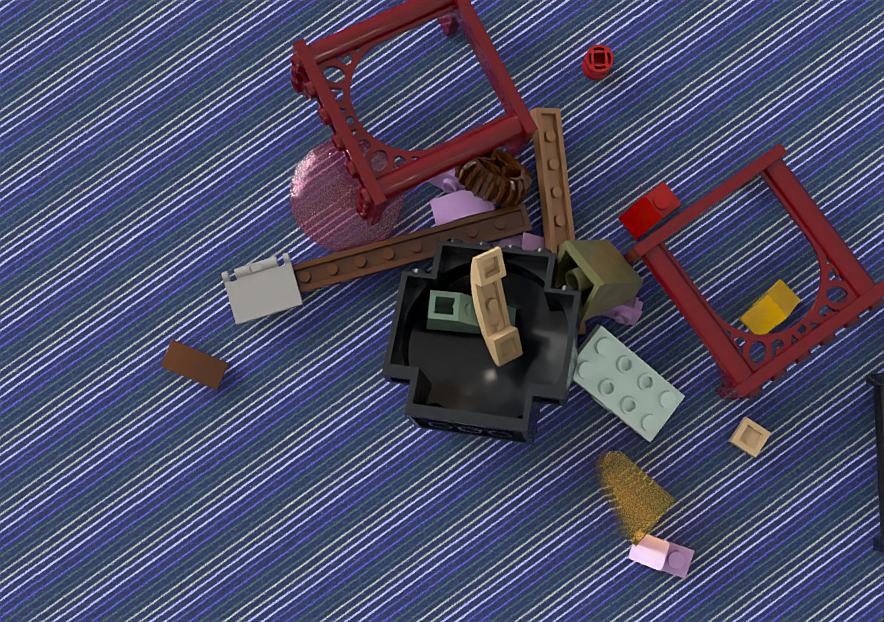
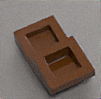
[160,339,229,390]

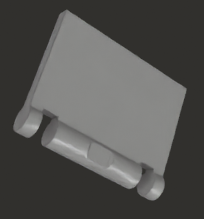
[221,252,304,325]

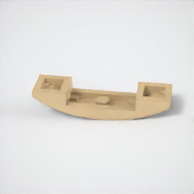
[471,246,523,367]

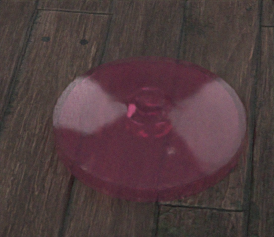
[289,140,404,252]

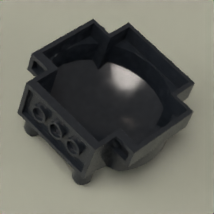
[382,238,583,445]

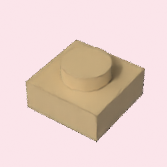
[728,417,771,458]

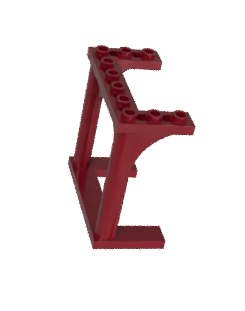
[290,0,538,226]
[623,143,884,401]

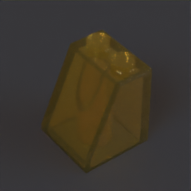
[594,450,676,546]

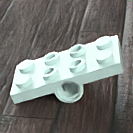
[572,324,685,442]

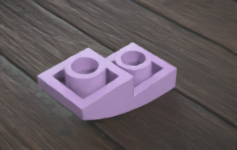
[430,189,496,226]

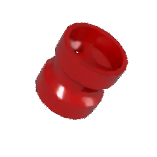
[582,44,614,81]

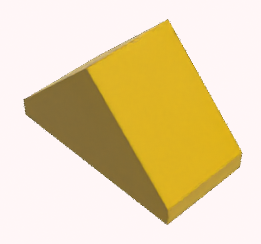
[738,279,800,335]

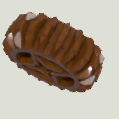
[454,149,532,207]

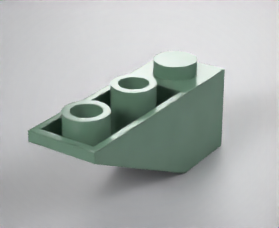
[426,290,516,334]

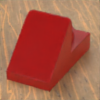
[618,182,681,240]

